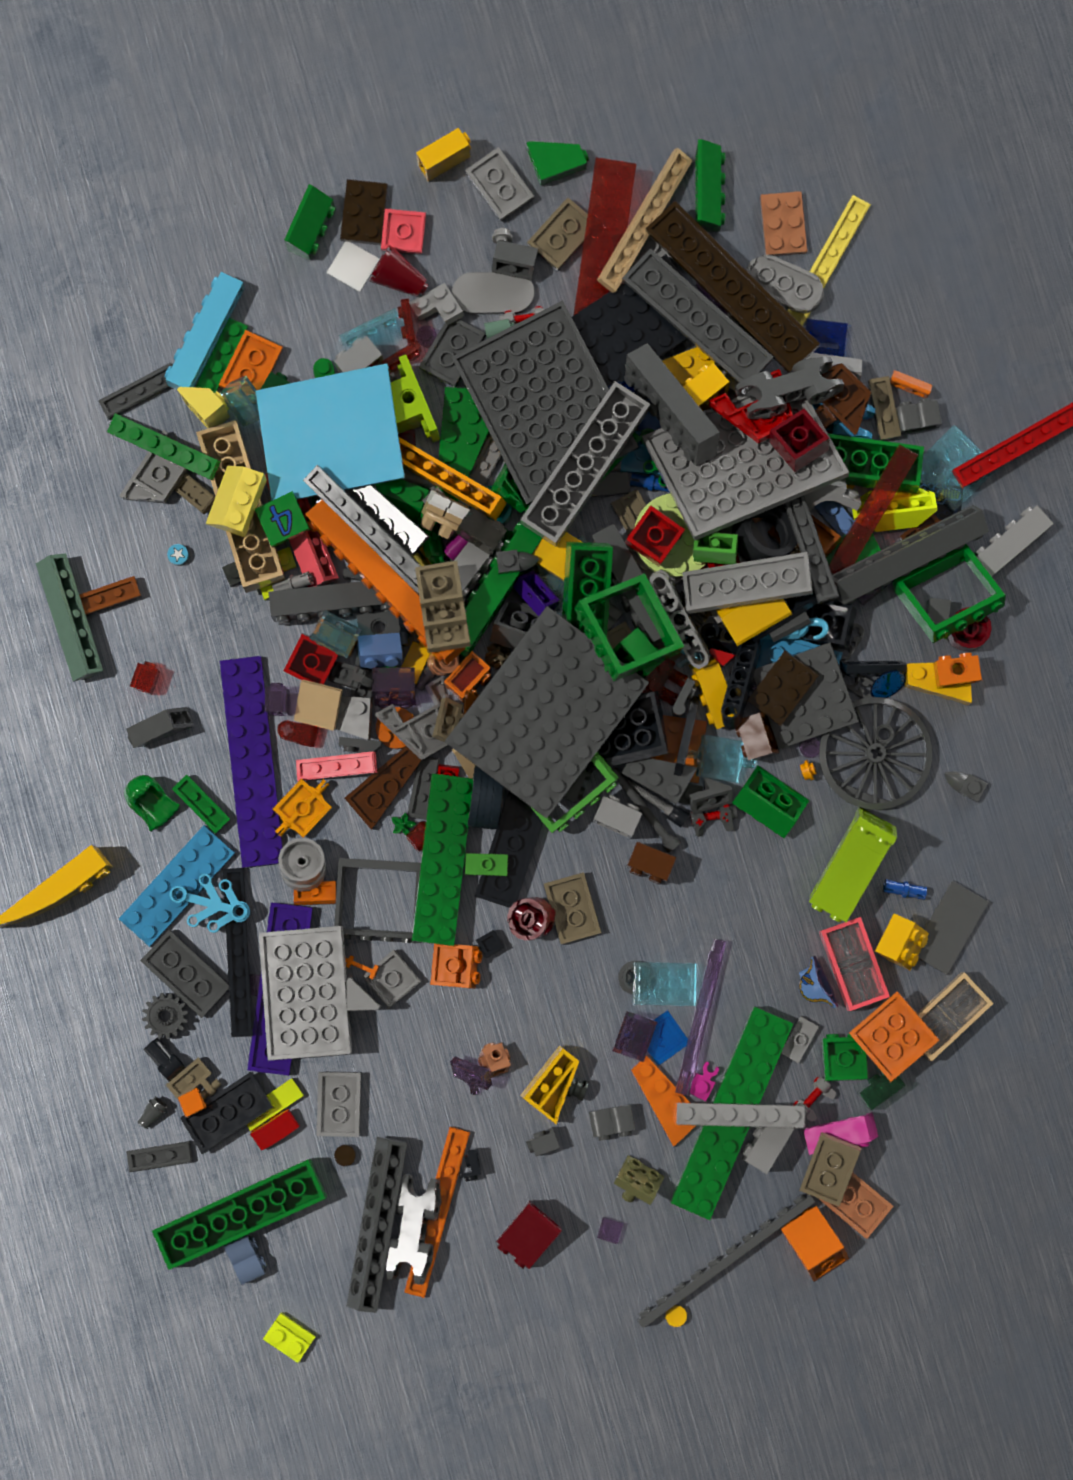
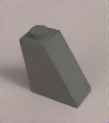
[126,707,194,748]

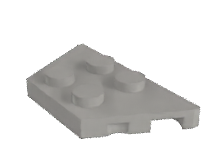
[119,430,188,503]

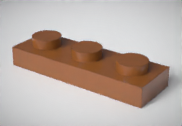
[79,576,142,616]

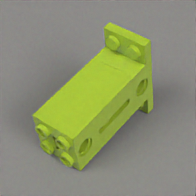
[390,354,440,443]
[809,807,897,923]

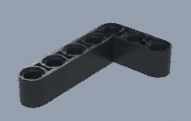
[701,623,761,729]

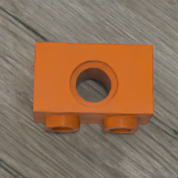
[933,652,982,688]

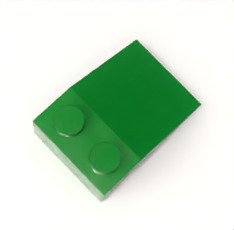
[612,627,664,678]

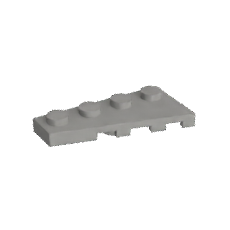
[289,693,373,740]

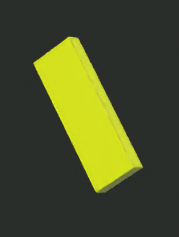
[247,1078,304,1131]

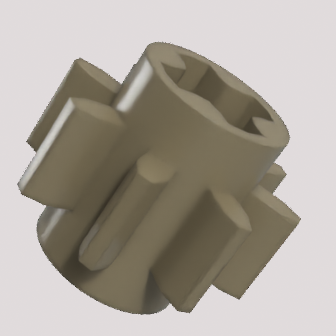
[485,644,511,669]

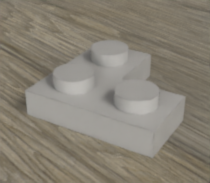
[409,283,464,326]

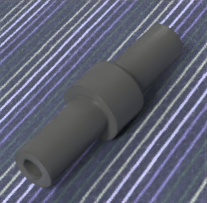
[415,666,436,691]

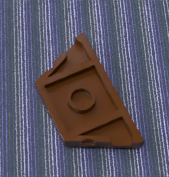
[821,363,871,436]

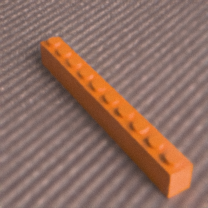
[305,500,466,665]

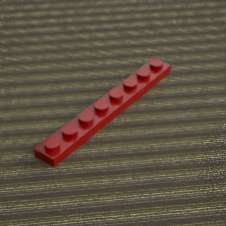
[952,402,1073,489]

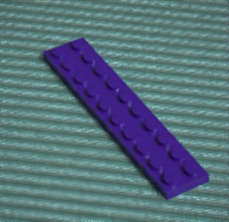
[220,656,283,868]

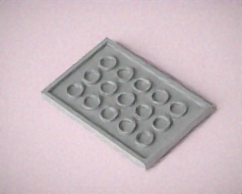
[259,926,352,1060]

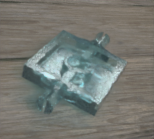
[686,735,755,783]

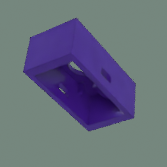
[513,570,560,617]

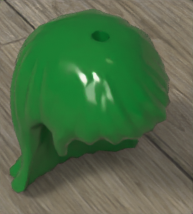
[124,775,180,832]

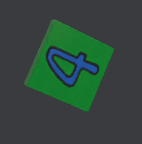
[255,491,310,548]

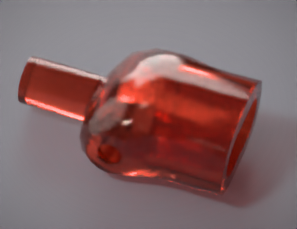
[405,821,426,853]

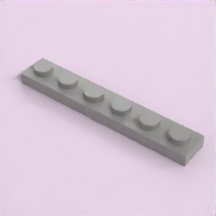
[676,1103,806,1129]

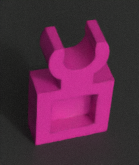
[687,1062,719,1102]

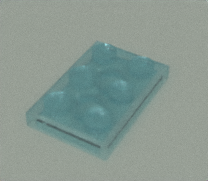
[339,308,399,347]
[633,962,696,1006]

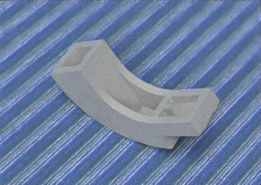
[804,479,861,511]

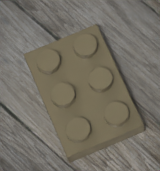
[527,197,599,271]
[544,872,601,945]
[799,1132,862,1206]

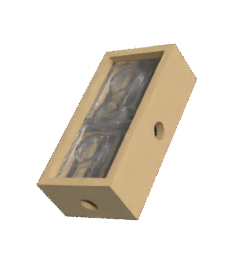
[917,972,994,1061]

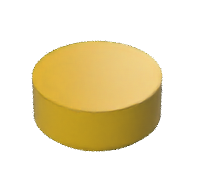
[665,1305,687,1327]

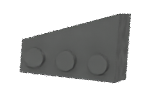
[622,758,697,804]

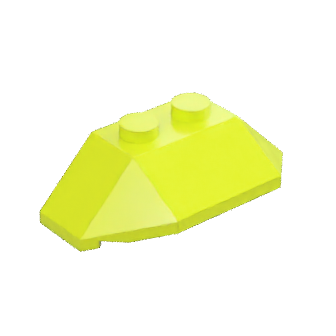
[852,488,937,532]

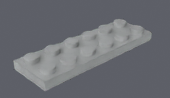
[682,552,813,614]

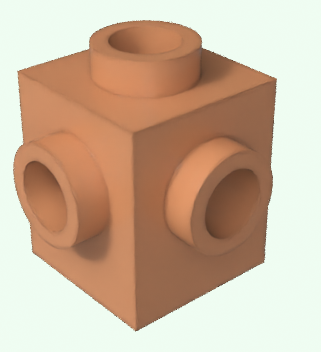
[478,1043,511,1079]

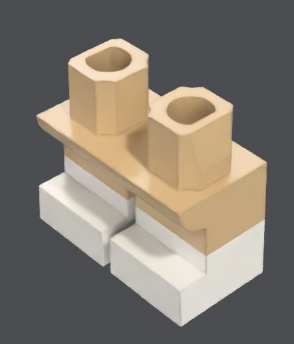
[420,489,470,539]

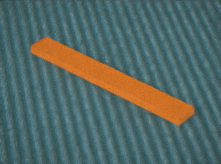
[404,1127,470,1298]

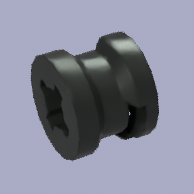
[566,1076,589,1101]

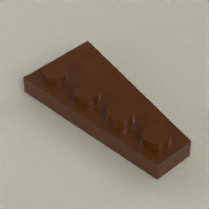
[345,746,422,830]

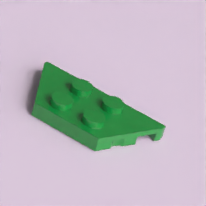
[491,464,529,513]

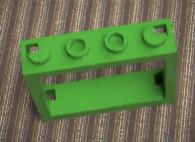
[531,752,619,833]

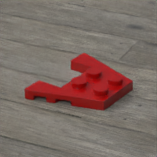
[709,369,793,444]

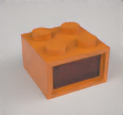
[444,651,492,703]

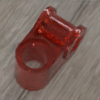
[277,720,319,747]

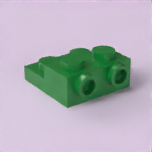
[821,1034,868,1081]

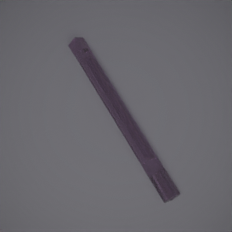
[675,939,726,1096]

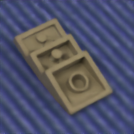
[415,561,471,653]

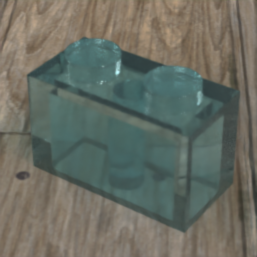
[220,376,260,427]
[310,610,362,658]

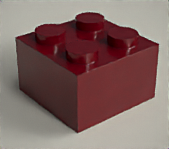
[770,408,830,472]

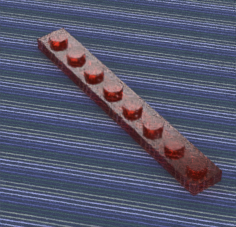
[829,445,918,601]

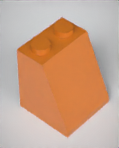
[781,1206,849,1282]

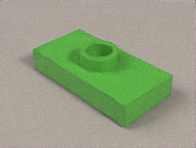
[465,853,508,876]

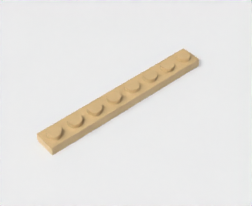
[597,148,693,293]

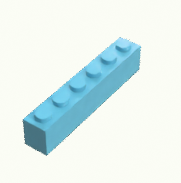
[165,272,245,390]

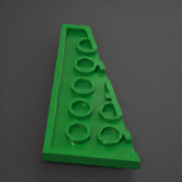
[436,387,490,502]

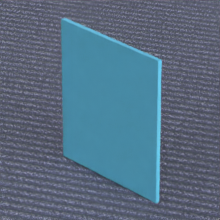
[256,363,405,501]

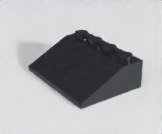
[586,691,668,772]

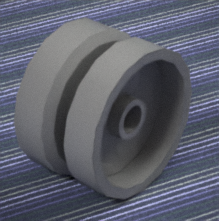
[278,838,326,892]

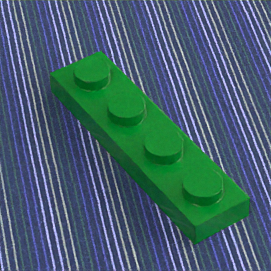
[195,318,248,393]

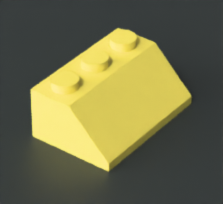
[177,387,230,429]
[206,466,267,537]

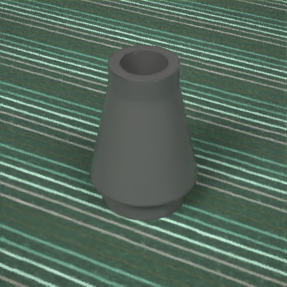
[138,1097,167,1129]

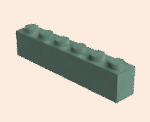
[36,553,103,681]

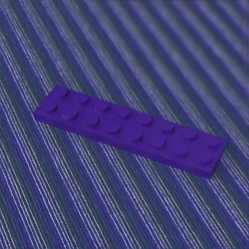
[247,902,313,1076]

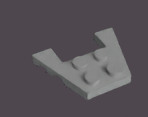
[375,677,448,760]

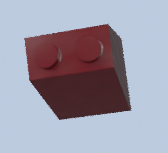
[496,1201,562,1269]

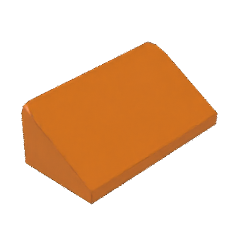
[890,370,932,398]

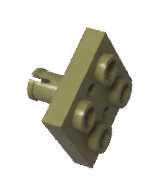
[613,1155,665,1205]

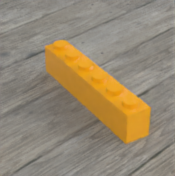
[399,437,507,521]

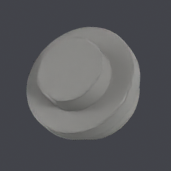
[492,228,513,244]

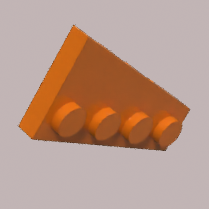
[631,1056,695,1147]

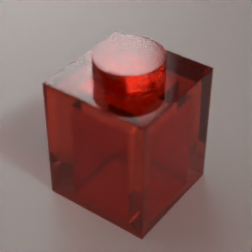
[130,661,160,695]

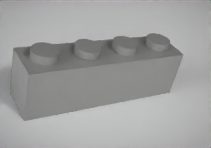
[974,505,1054,576]

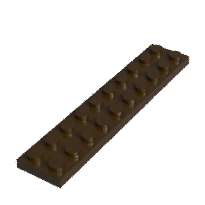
[645,201,820,373]

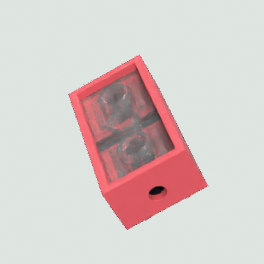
[819,917,890,1011]

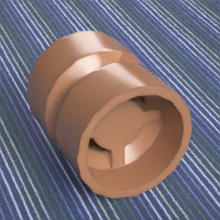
[427,653,459,676]

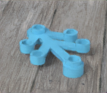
[170,874,250,933]

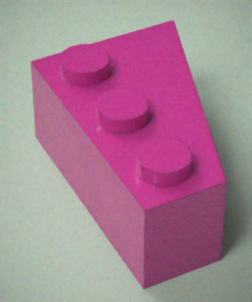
[803,1112,879,1155]

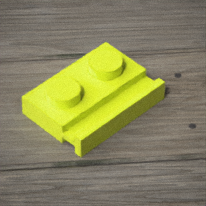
[263,1313,316,1363]

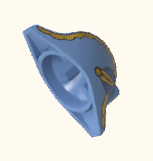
[799,956,839,1008]

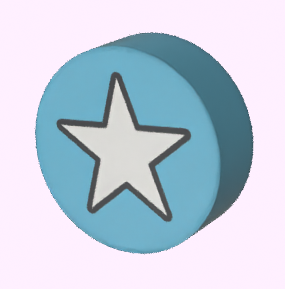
[167,544,189,566]

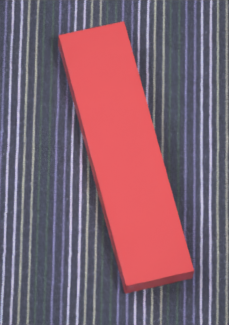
[296,751,377,781]

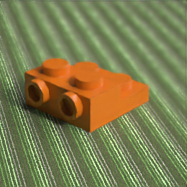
[430,944,482,989]

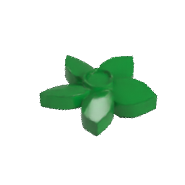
[391,812,416,837]

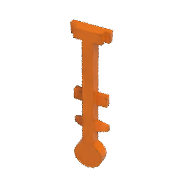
[345,955,379,980]

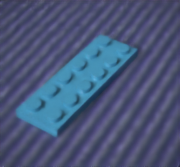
[119,825,236,947]

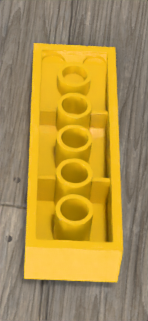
[0,845,112,928]

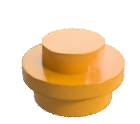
[800,760,817,781]

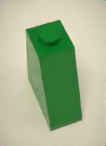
[526,141,589,186]

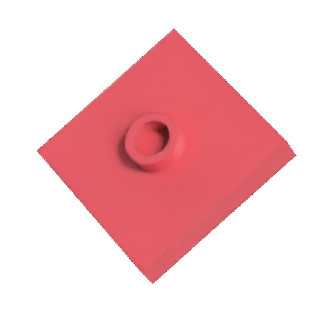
[381,209,426,254]

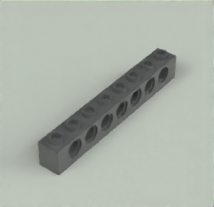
[346,1137,407,1313]

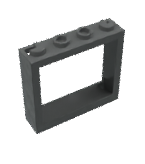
[334,858,421,943]

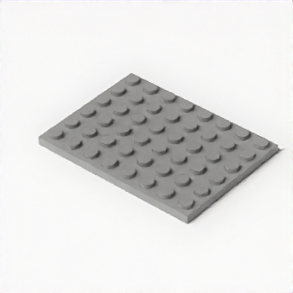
[642,396,849,540]

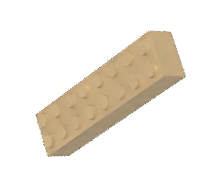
[196,420,286,593]

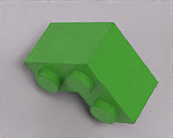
[693,531,738,564]

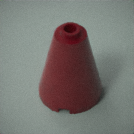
[369,245,428,297]

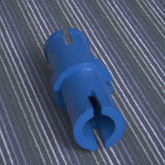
[630,473,670,493]
[883,879,927,900]

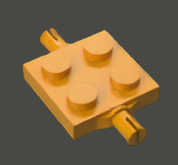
[272,778,332,838]

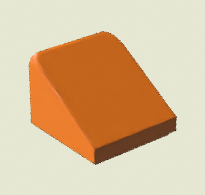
[178,1088,207,1117]

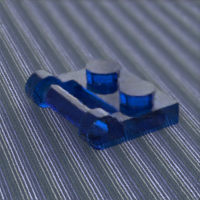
[805,319,848,357]

